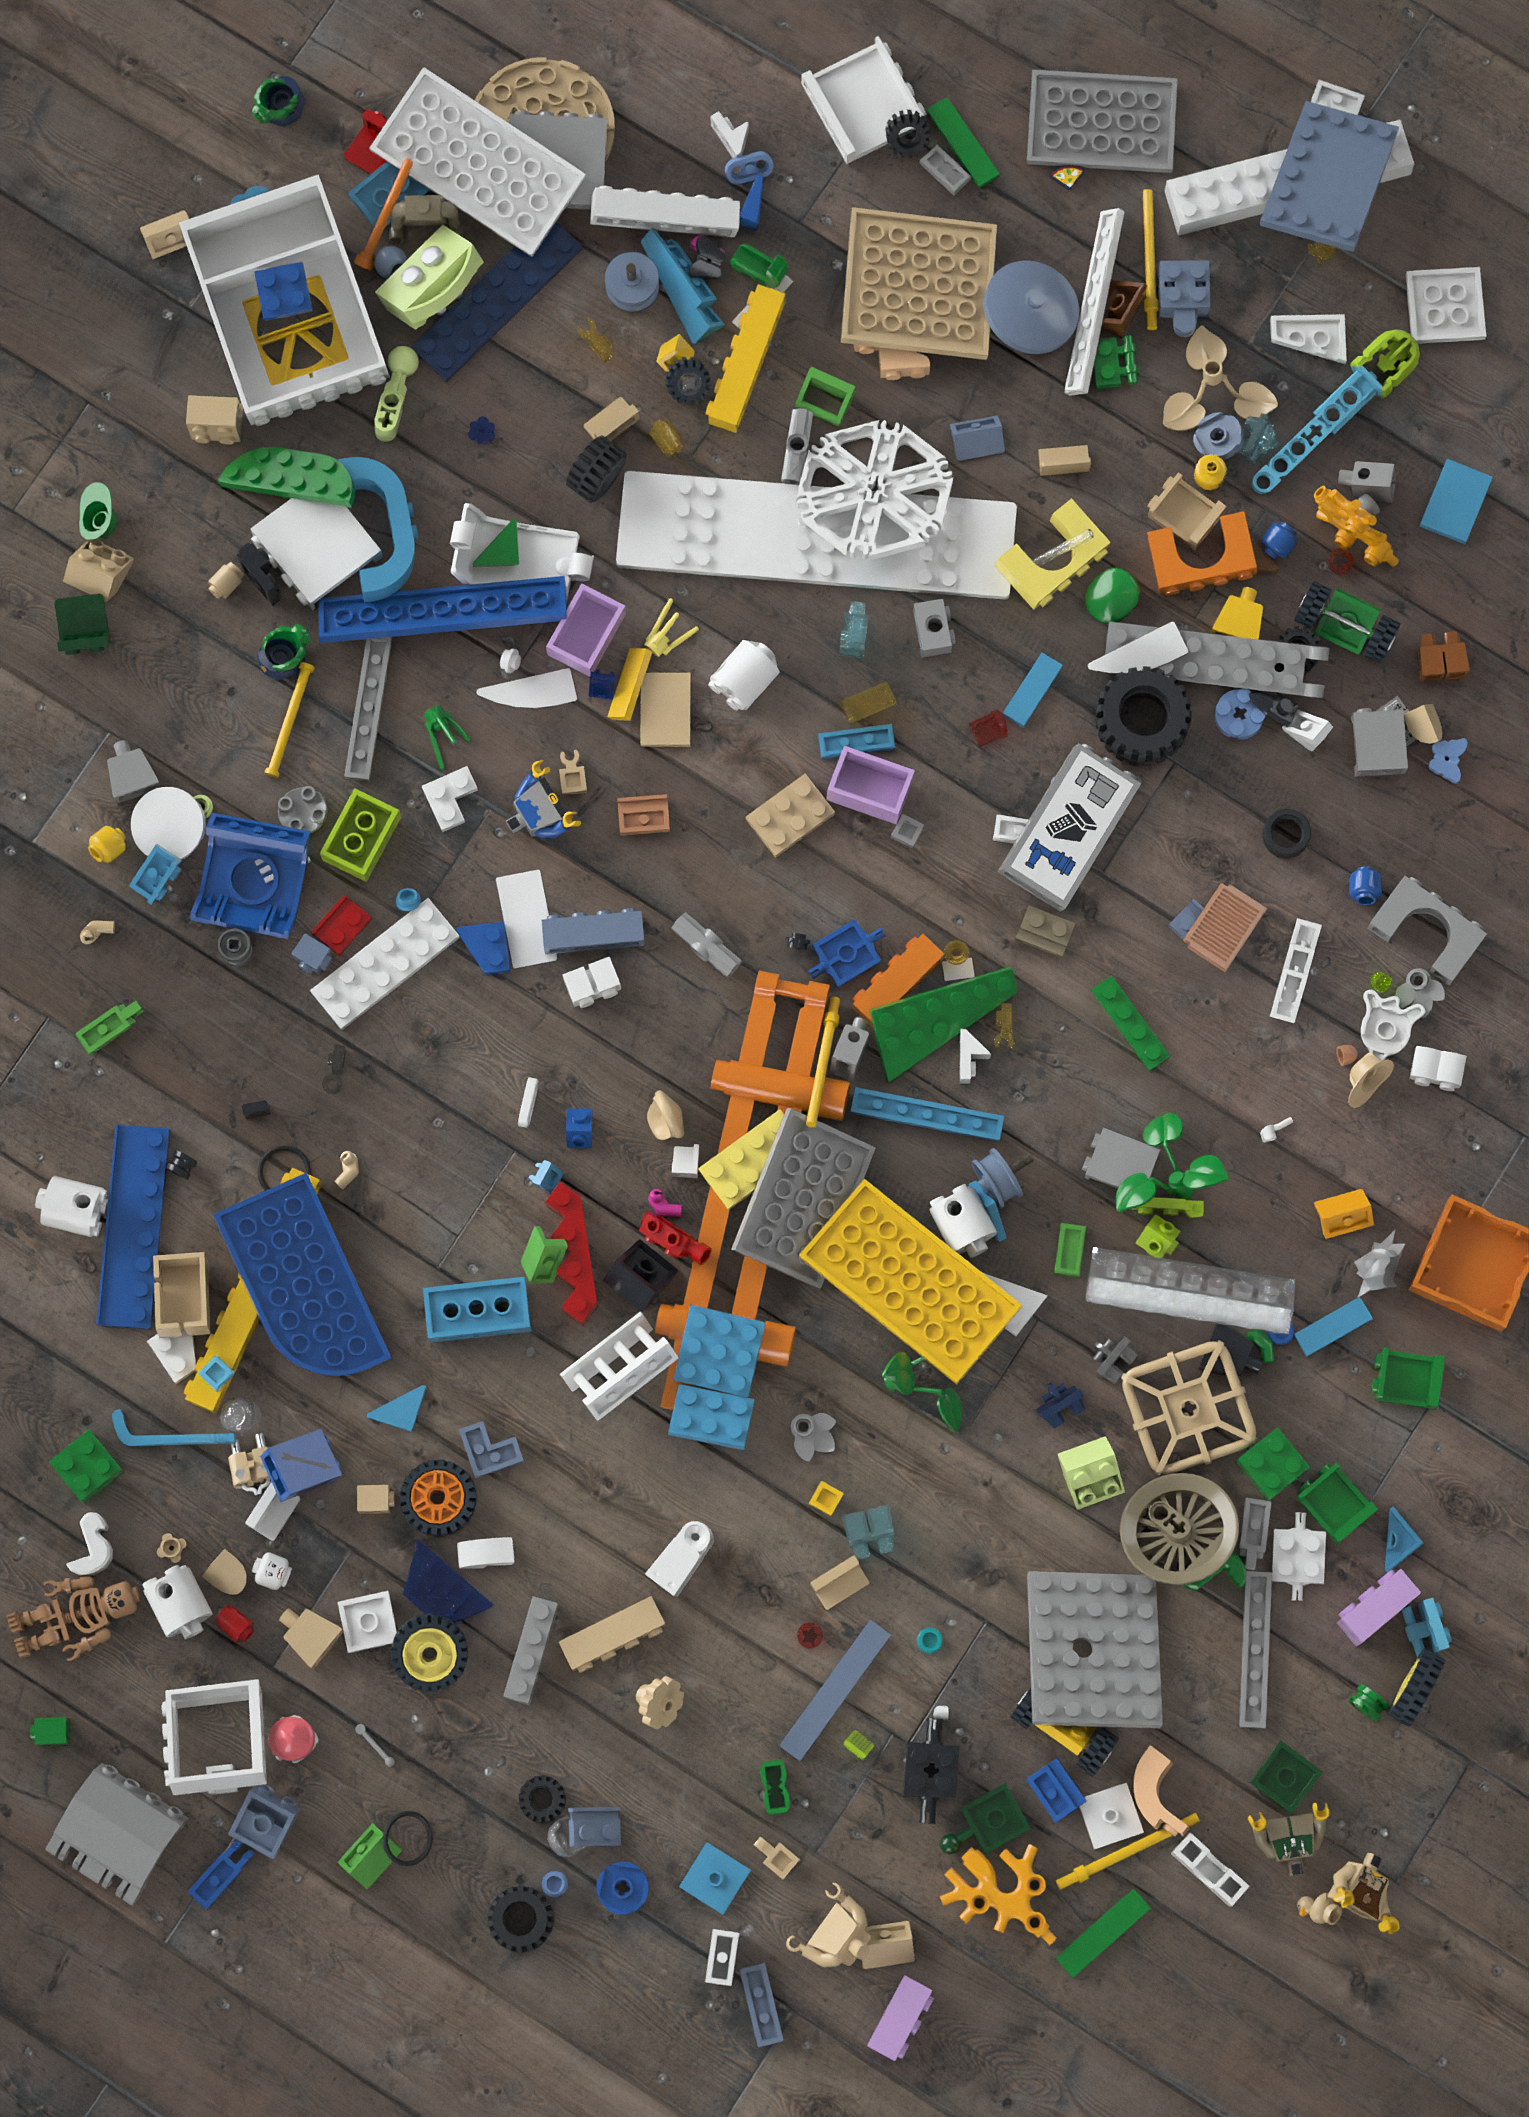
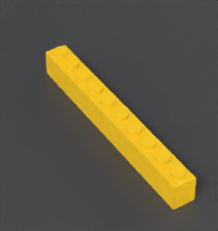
[184,1168,322,1414]

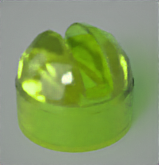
[1369,971,1392,993]

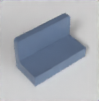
[950,415,1005,461]

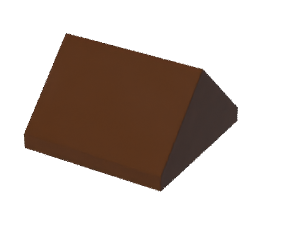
[1101,280,1147,339]

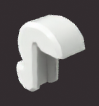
[66,1512,113,1576]

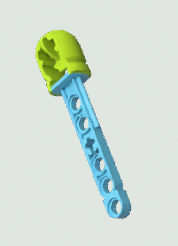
[1251,330,1420,495]

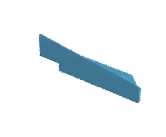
[641,228,725,344]

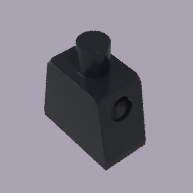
[1198,1321,1263,1378]

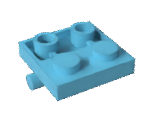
[1401,1598,1451,1657]

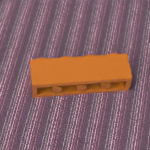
[853,934,945,1029]

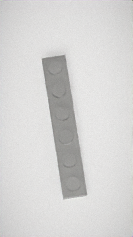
[344,637,393,782]
[1239,1571,1272,1729]

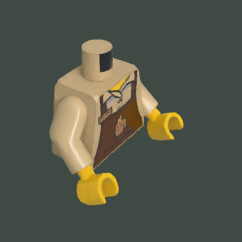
[1327,1853,1400,1934]

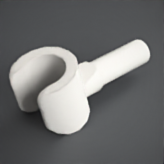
[1260,1117,1293,1143]
[933,1706,949,1729]

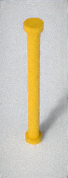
[264,662,315,778]

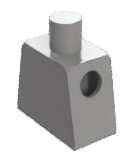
[1338,461,1396,503]
[107,740,161,804]
[829,1017,869,1082]

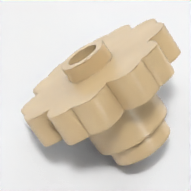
[636,1676,684,1730]

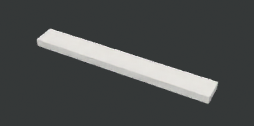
[1064,208,1124,396]

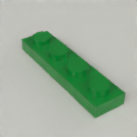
[1091,976,1170,1072]

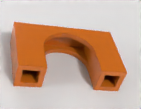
[1147,511,1257,596]

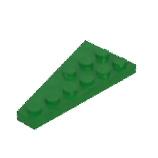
[869,967,1018,1082]

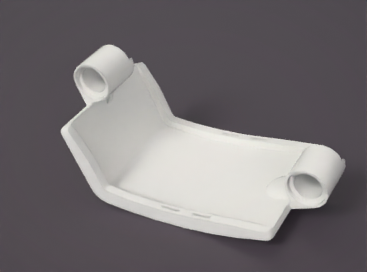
[450,503,594,602]

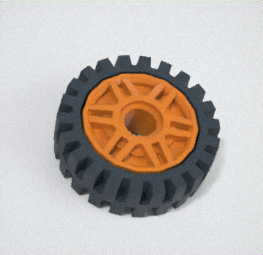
[400,1459,477,1537]

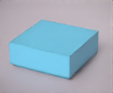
[198,1355,235,1392]

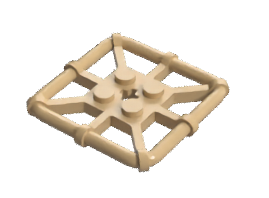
[1121,1340,1258,1476]

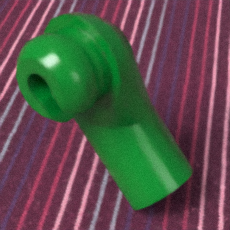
[1246,1329,1275,1363]

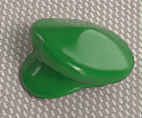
[1085,568,1140,624]

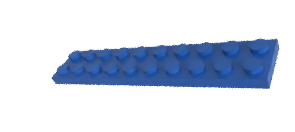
[319,576,567,643]

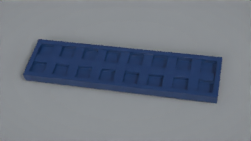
[411,222,583,383]

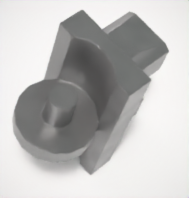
[1093,1336,1138,1384]

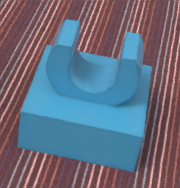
[529,1160,564,1194]

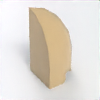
[1404,704,1442,744]
[202,1549,246,1595]

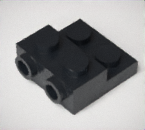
[237,543,280,606]

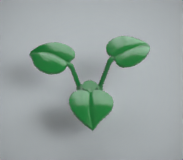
[1116,1113,1230,1213]
[882,1352,963,1433]

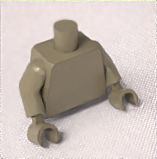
[389,195,464,244]

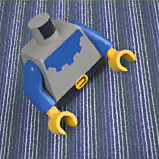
[506,760,581,838]

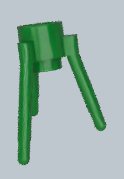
[424,705,471,770]

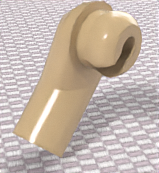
[80,921,115,945]
[334,1151,359,1190]

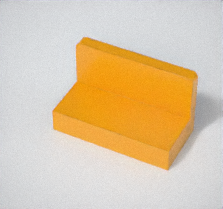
[1314,1189,1374,1239]

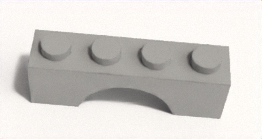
[503,1596,559,1706]

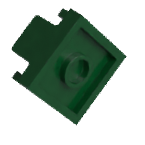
[1249,1740,1323,1814]

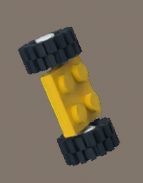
[1010,1688,1120,1776]

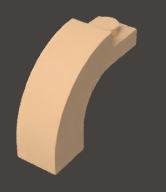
[1133,1745,1190,1837]

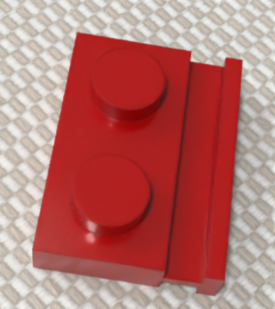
[311,895,372,957]

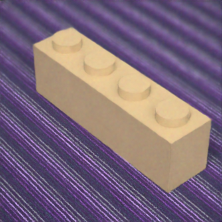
[559,1596,666,1673]

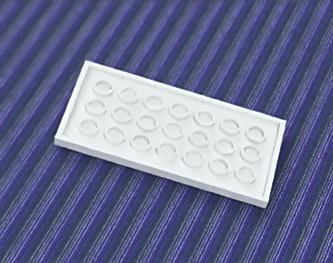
[370,67,586,257]

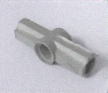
[781,408,813,485]
[671,912,742,978]

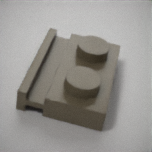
[1015,905,1076,958]

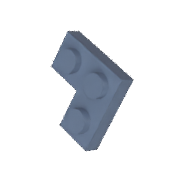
[459,1421,524,1479]

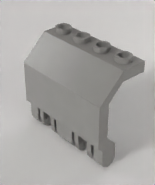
[45,1763,189,1906]

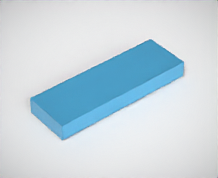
[1003,653,1063,728]
[818,724,895,760]
[1294,1297,1373,1357]

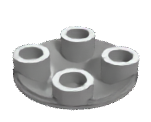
[278,786,328,834]

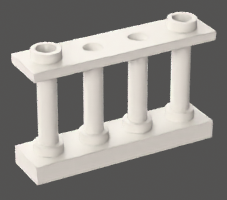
[560,1312,679,1421]

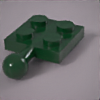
[940,1783,1031,1855]

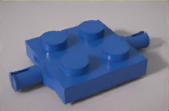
[808,919,886,988]

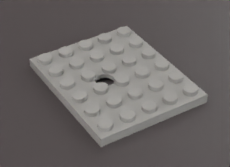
[1027,1571,1163,1728]

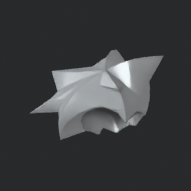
[1354,1230,1405,1298]

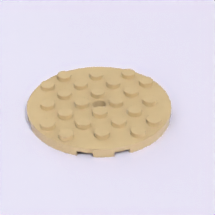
[475,57,615,162]

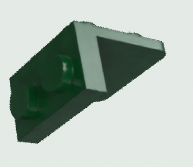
[54,593,111,655]

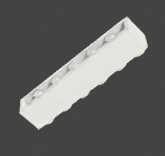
[591,186,740,238]

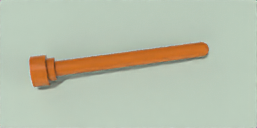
[353,158,413,271]

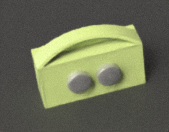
[375,225,484,330]

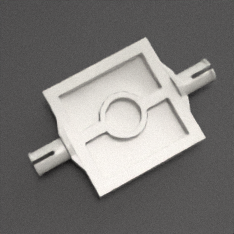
[1272,1513,1326,1601]

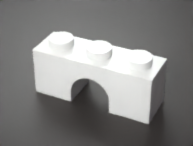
[1171,1833,1249,1907]

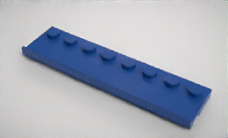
[96,1124,170,1330]

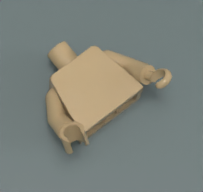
[786,1883,871,1967]

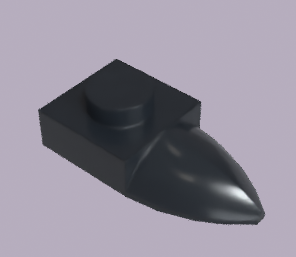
[1248,692,1299,727]

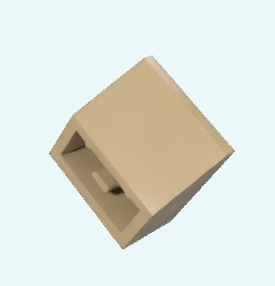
[63,539,134,602]

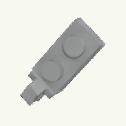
[1239,1498,1271,1571]

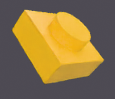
[809,1481,844,1516]

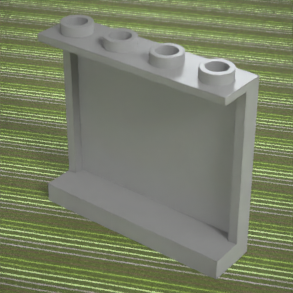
[509,111,608,210]

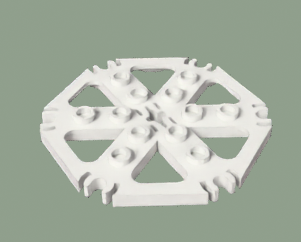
[796,420,953,560]

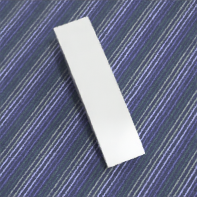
[1270,918,1322,1023]

